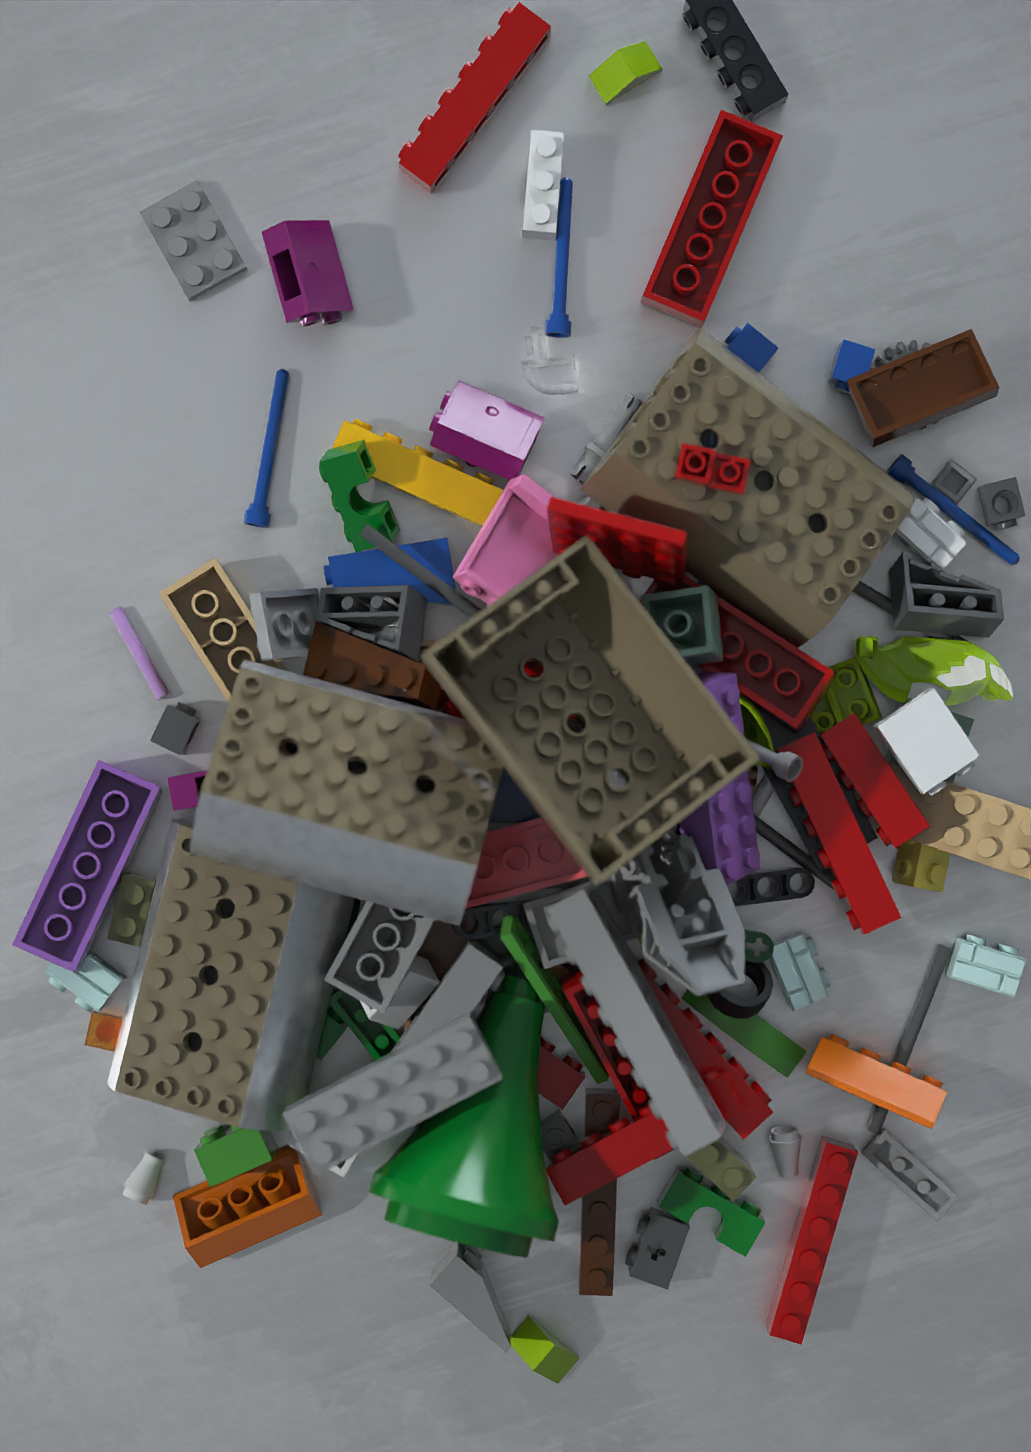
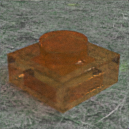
[85,1011,123,1052]

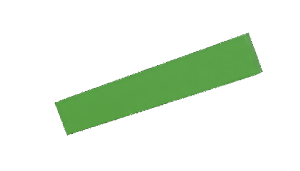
[500,913,609,1085]

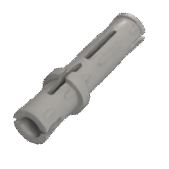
[569,392,643,484]

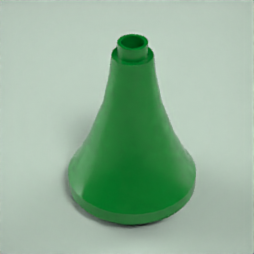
[369,975,559,1258]

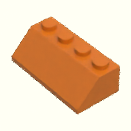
[805,1034,947,1129]
[173,1146,322,1268]

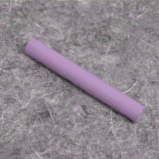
[109,607,169,700]

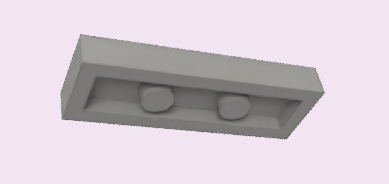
[862,1128,960,1222]

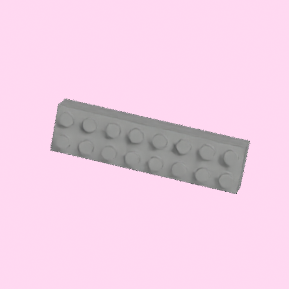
[547,882,727,1157]

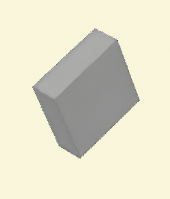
[930,459,977,505]

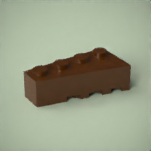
[303,621,441,710]

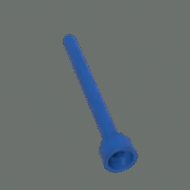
[544,177,573,338]
[243,369,289,528]
[887,454,1020,565]

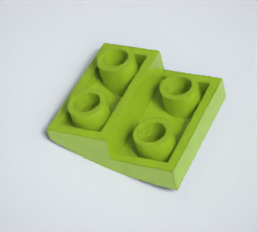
[810,657,882,735]

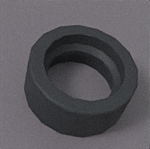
[707,961,773,1019]

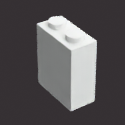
[873,688,980,795]

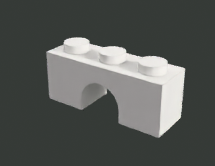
[522,130,564,241]

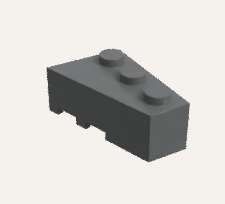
[889,552,1004,638]
[316,585,428,662]

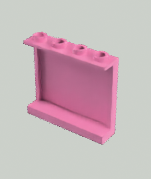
[452,474,557,606]

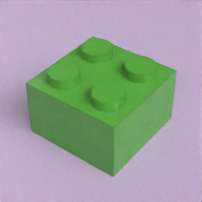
[194,1125,279,1187]

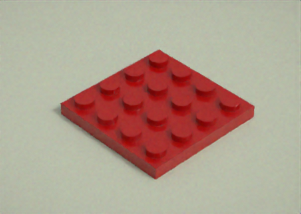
[547,497,687,587]

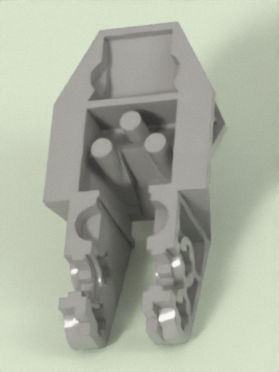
[611,824,745,996]

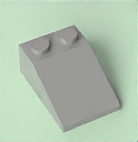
[430,1243,511,1353]

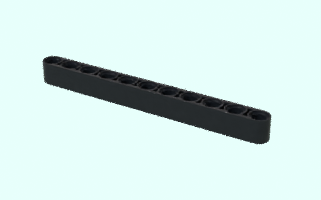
[451,867,815,939]

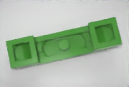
[681,989,807,1078]

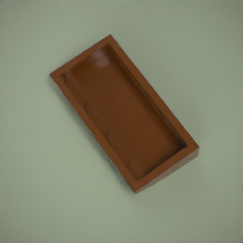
[847,329,999,447]

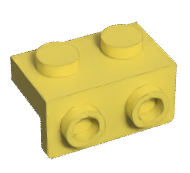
[892,840,951,892]

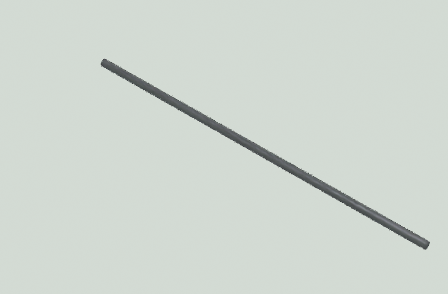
[359,524,845,899]

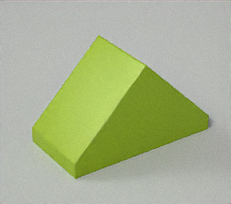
[589,41,663,105]
[511,1315,579,1384]

